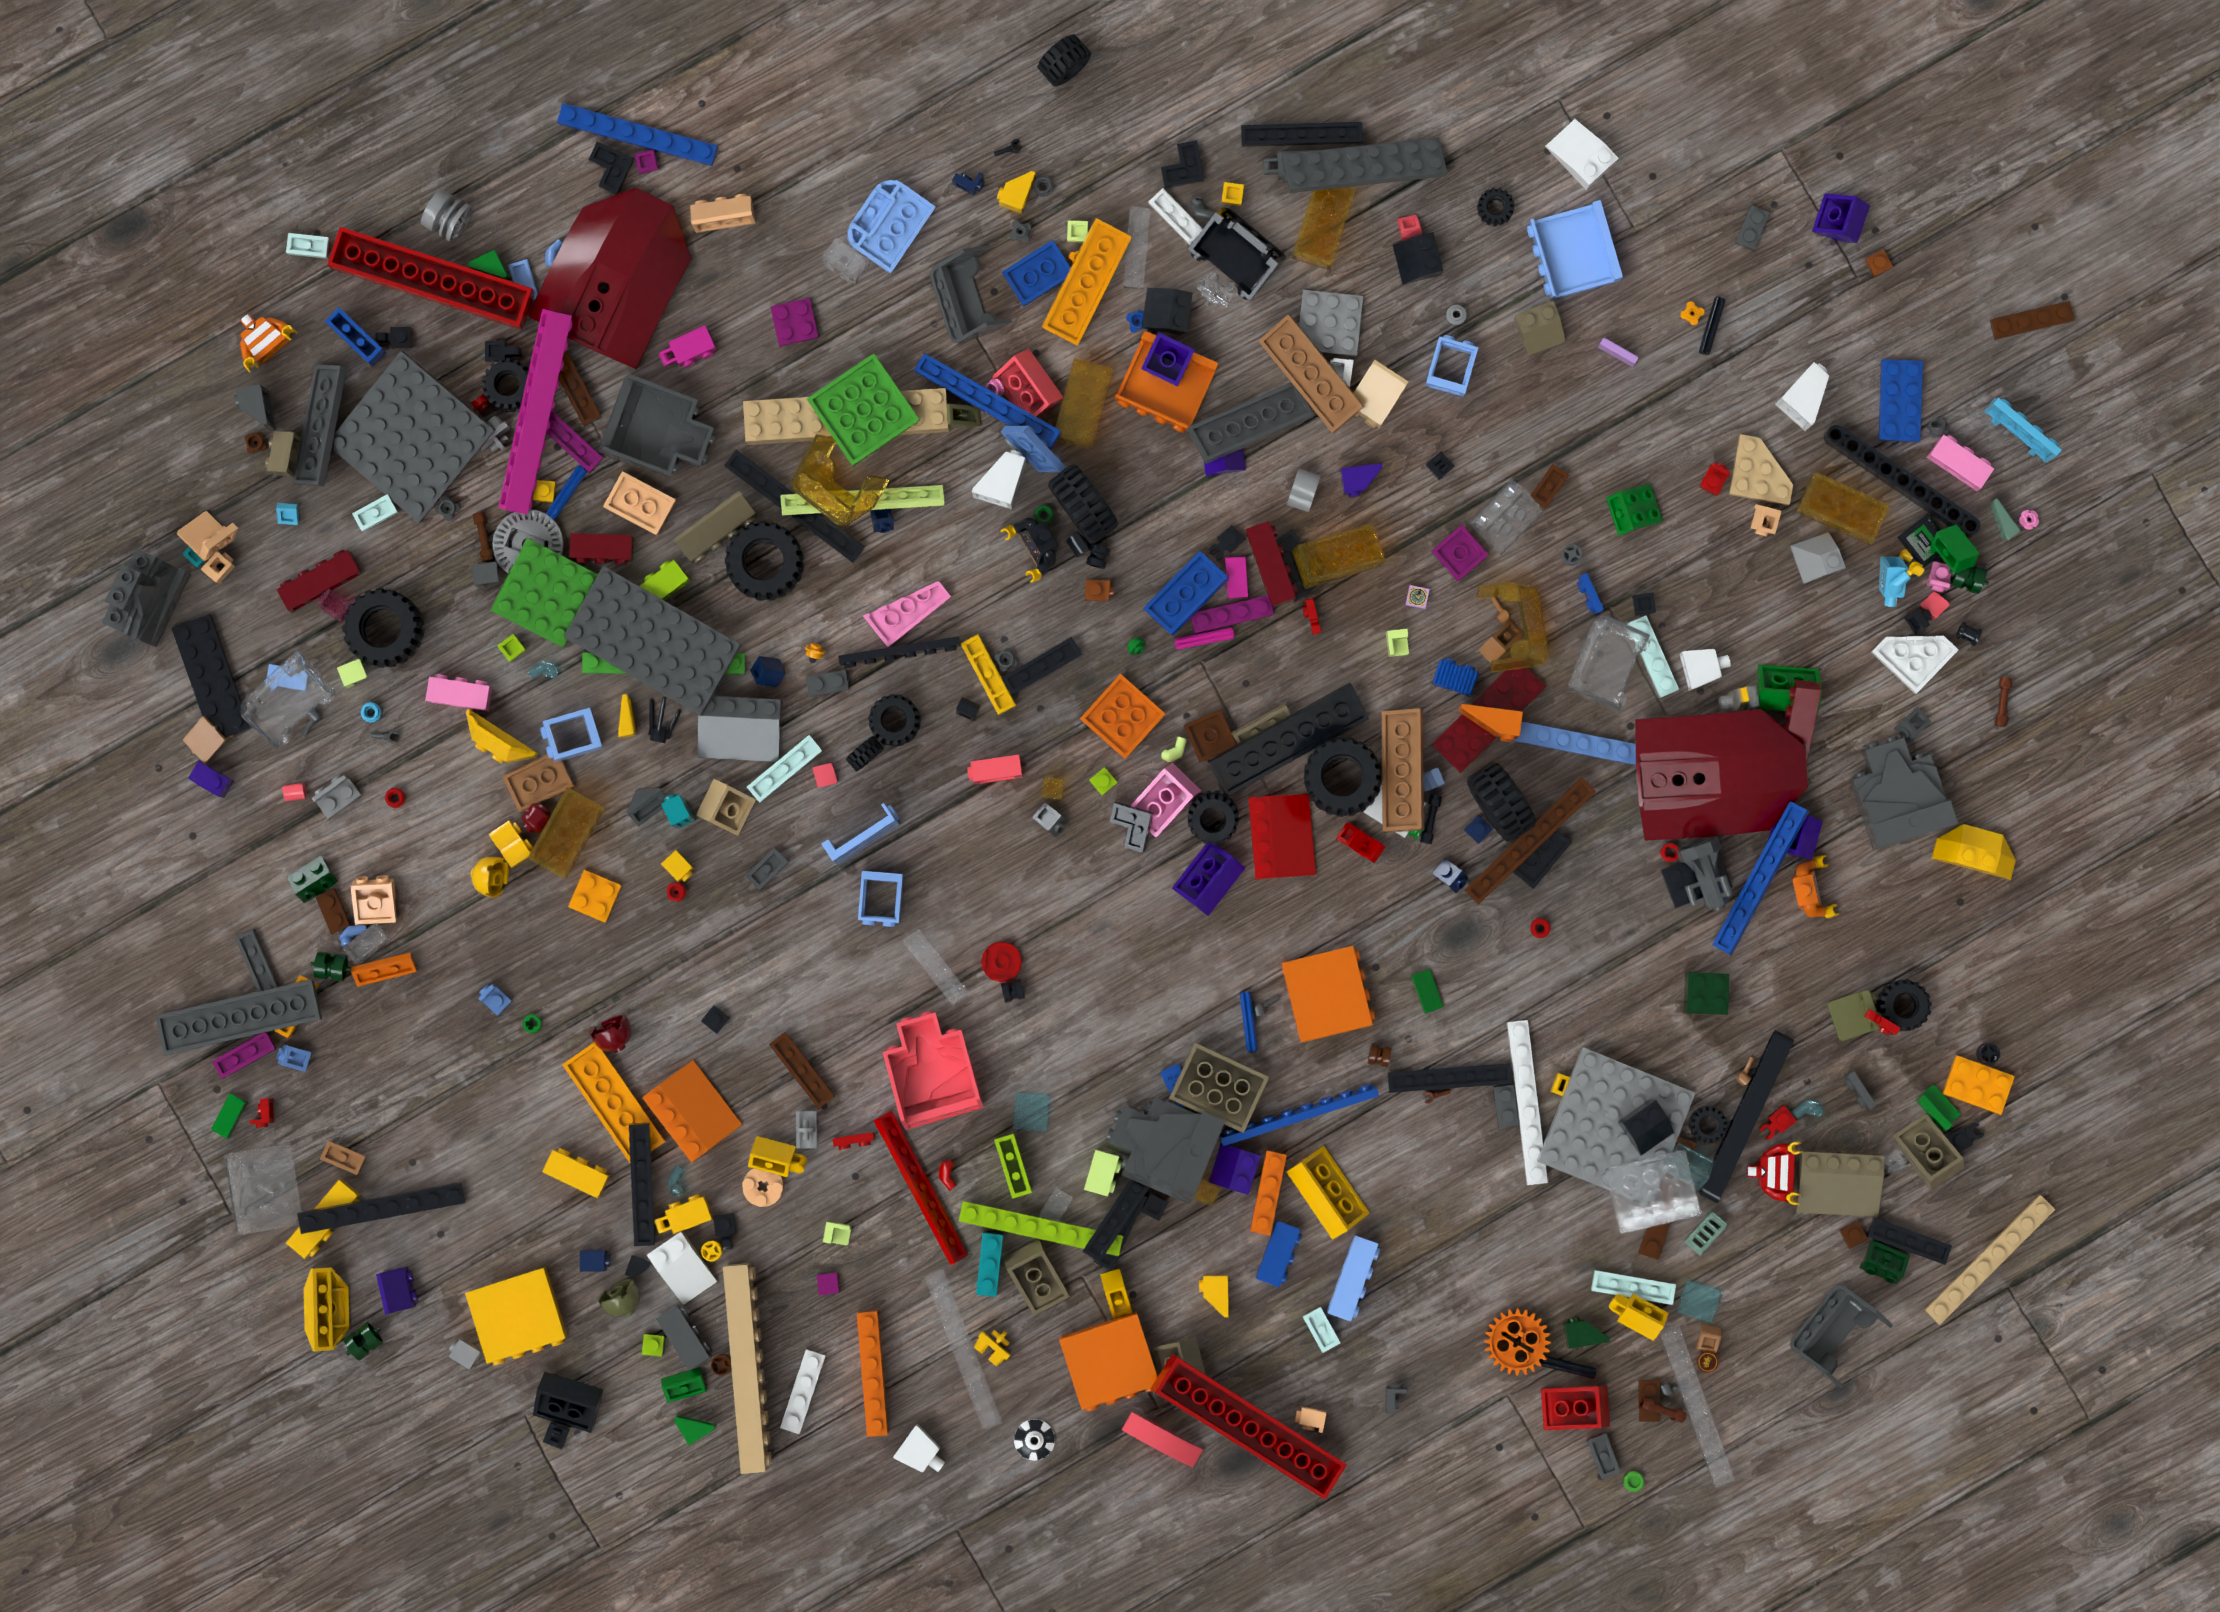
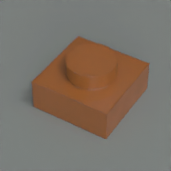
[1865,249,1893,277]

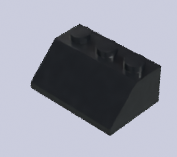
[533,1372,603,1433]

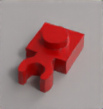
[1302,598,1321,635]
[1864,1009,1901,1036]
[1758,1105,1797,1140]

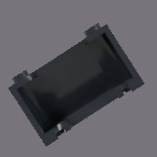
[1188,207,1286,301]

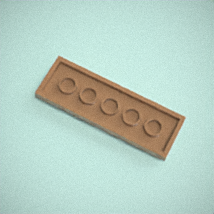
[1259,314,1365,433]
[1382,708,1424,833]

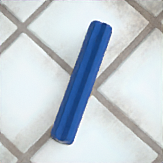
[546,465,587,519]
[1240,992,1258,1052]

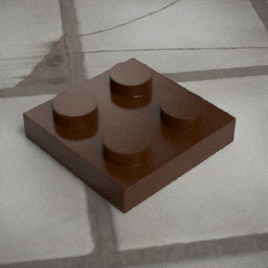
[1183,709,1236,763]

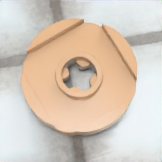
[742,1168,784,1207]

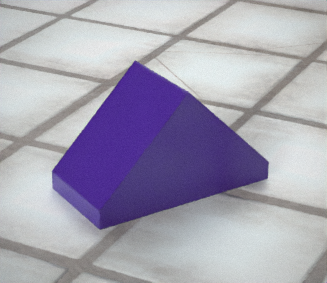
[1204,450,1246,476]

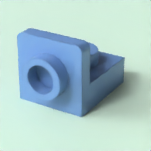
[478,984,512,1016]
[277,1044,311,1072]

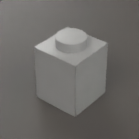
[449,1338,483,1370]

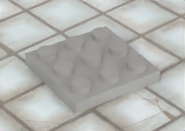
[1299,290,1363,357]

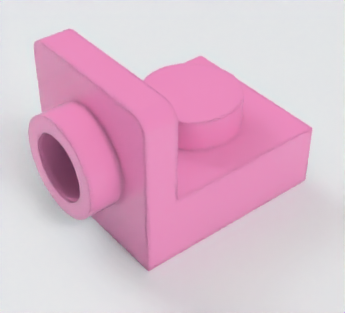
[1926,561,1951,592]

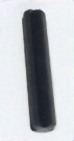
[1699,296,1725,355]
[1539,1355,1596,1379]

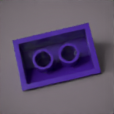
[1172,842,1245,916]

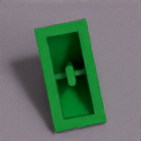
[467,250,510,281]
[674,1415,717,1445]

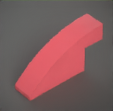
[1122,1411,1203,1468]

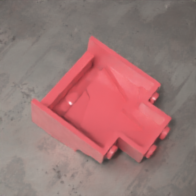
[883,1011,984,1130]

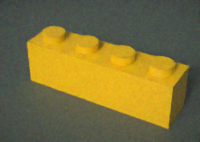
[286,1179,361,1259]

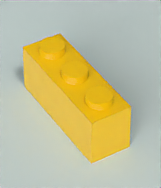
[542,1148,611,1198]

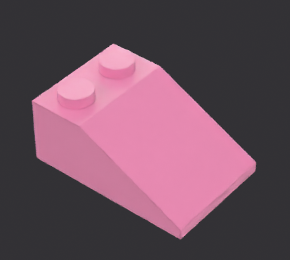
[1131,763,1202,838]

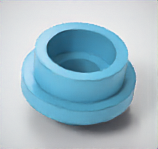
[361,702,382,723]

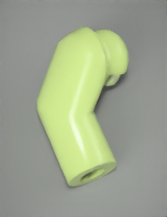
[1161,737,1187,762]

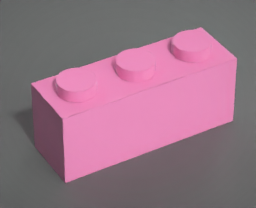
[1926,435,1994,491]
[425,674,492,712]

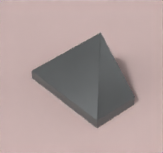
[627,788,666,827]

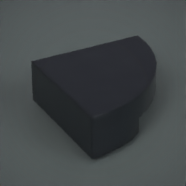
[625,1255,652,1276]

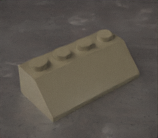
[674,491,757,564]

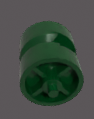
[1949,566,1989,594]
[310,952,351,981]
[344,1322,383,1361]

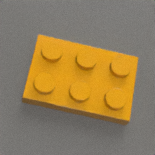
[1942,1055,2015,1115]

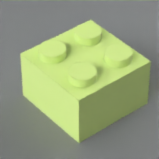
[1084,1149,1122,1197]

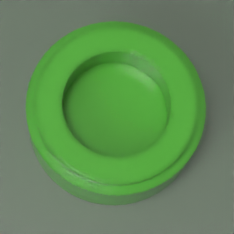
[1623,1471,1644,1492]

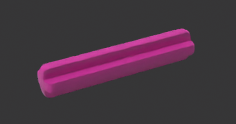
[1174,628,1234,649]

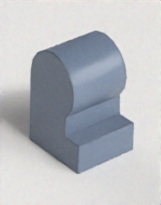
[1424,767,1445,792]

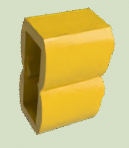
[489,821,534,868]

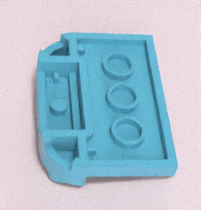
[1984,397,2061,462]

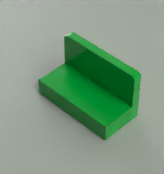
[1915,1085,1960,1131]

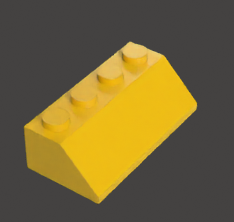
[1286,1146,1370,1240]

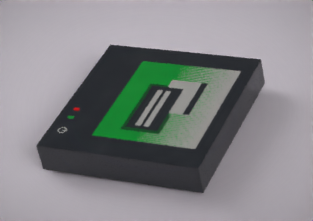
[1897,514,1940,568]

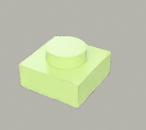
[1067,221,1088,243]

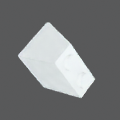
[1775,362,1829,431]
[972,450,1026,509]

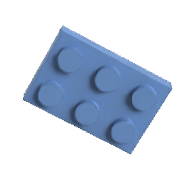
[1001,426,1066,473]

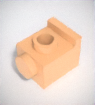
[1751,504,1781,536]
[201,551,235,585]
[1295,1406,1326,1433]

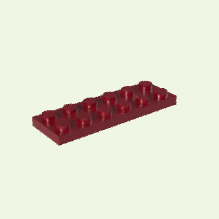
[1432,659,1546,773]

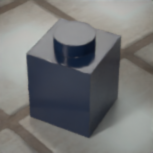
[580,1250,611,1272]

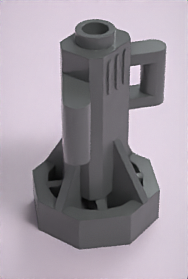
[1676,837,1733,912]

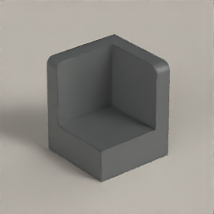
[472,562,499,587]

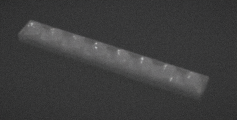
[924,1269,1003,1430]
[1659,1324,1735,1487]

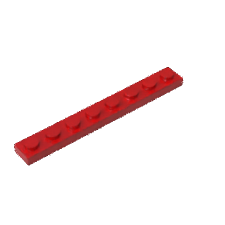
[873,1111,968,1265]

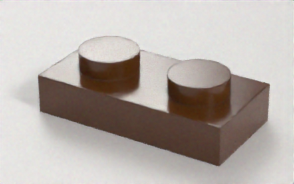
[1529,464,1569,509]
[316,889,351,934]
[1638,1380,1660,1422]

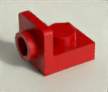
[1699,462,1731,496]
[249,1098,274,1128]

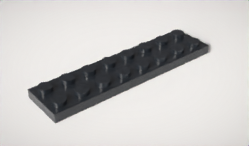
[1207,683,1369,796]

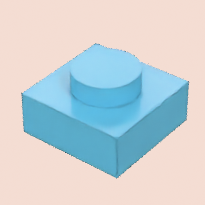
[276,503,300,525]

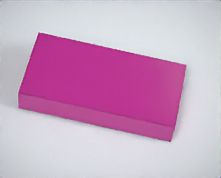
[1225,557,1248,599]

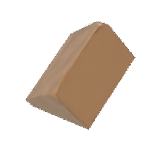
[1696,1324,1722,1353]

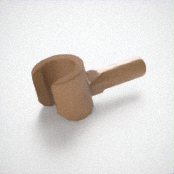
[1491,596,1509,625]
[1737,1057,1754,1086]

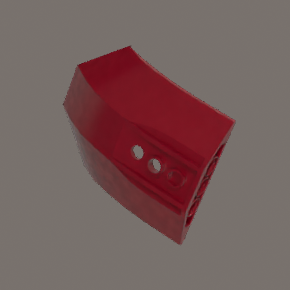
[528,188,692,369]
[1635,709,1808,841]

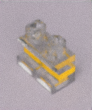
[1718,685,1759,712]

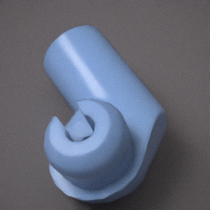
[545,239,562,267]

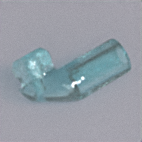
[528,662,558,679]
[1791,1101,1824,1119]
[667,1165,685,1197]

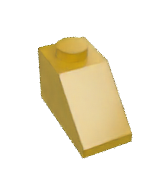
[997,171,1036,214]
[1100,1269,1132,1318]
[1199,1275,1228,1317]

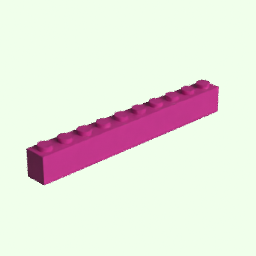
[498,309,572,514]

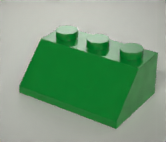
[1756,664,1822,713]

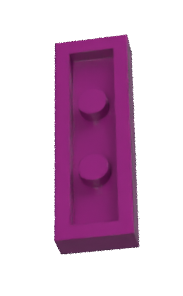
[212,1032,277,1079]

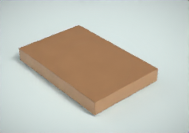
[502,750,575,813]

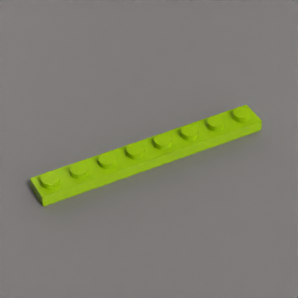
[959,1201,1123,1256]

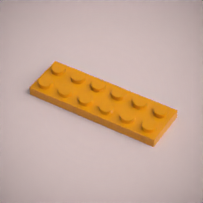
[1041,218,1132,346]
[562,1043,666,1163]

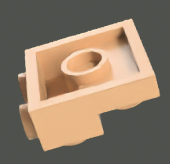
[351,875,397,925]

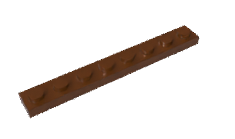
[1464,777,1596,905]

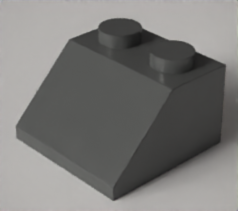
[234,384,276,431]

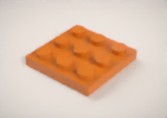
[1080,674,1166,759]

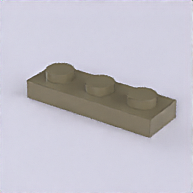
[1231,703,1291,744]

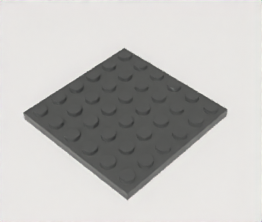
[332,351,495,523]

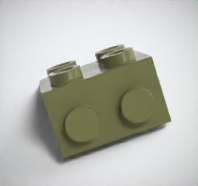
[1827,990,1882,1041]

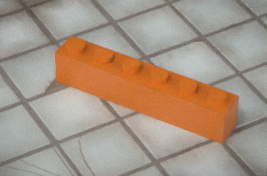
[857,1310,889,1437]

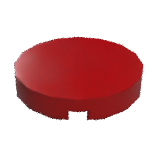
[981,942,1022,982]

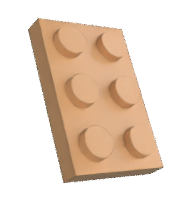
[603,471,677,536]

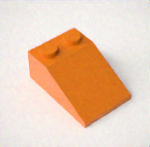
[1458,704,1523,742]

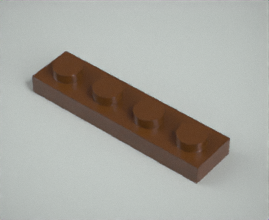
[1990,301,2075,340]
[558,350,602,427]
[769,1032,835,1109]

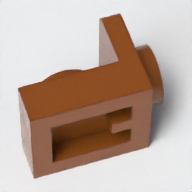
[1085,579,1114,602]

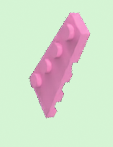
[863,581,952,648]

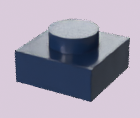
[1464,815,1493,844]

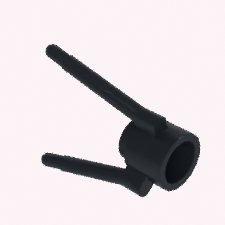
[648,697,681,743]

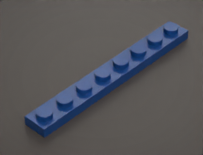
[557,103,718,167]
[914,353,1061,450]
[1712,801,1810,955]
[1219,1084,1379,1146]

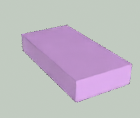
[1597,338,1638,367]

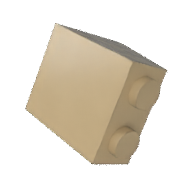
[1354,360,1409,429]

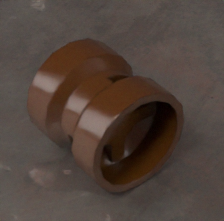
[1367,1044,1392,1068]
[711,1354,732,1376]

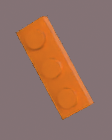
[351,952,417,987]

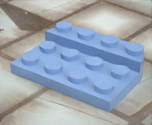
[847,180,936,274]

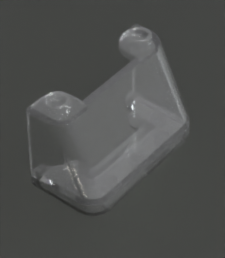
[1566,616,1650,710]
[241,651,335,749]

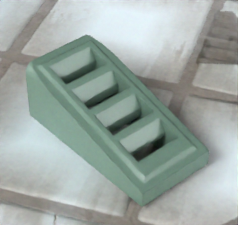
[1990,499,2020,542]
[1684,1211,1728,1255]

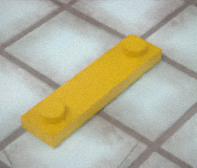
[960,634,1016,715]

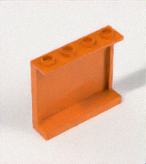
[1115,330,1218,433]
[1281,946,1375,1043]
[1059,1312,1158,1412]

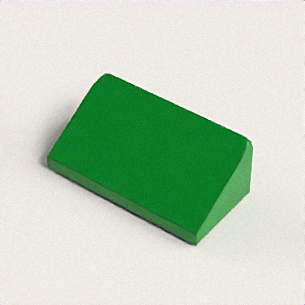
[1411,969,1443,1014]
[211,1093,248,1139]
[661,1367,707,1403]

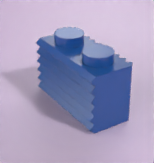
[1432,658,1479,697]

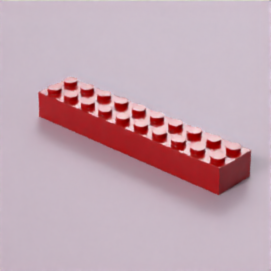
[327,227,535,331]
[1150,1353,1347,1500]

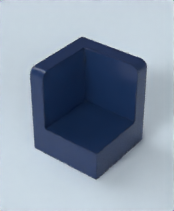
[750,656,786,687]

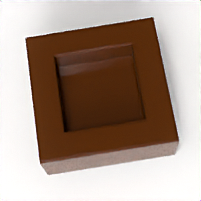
[1839,1221,1868,1249]

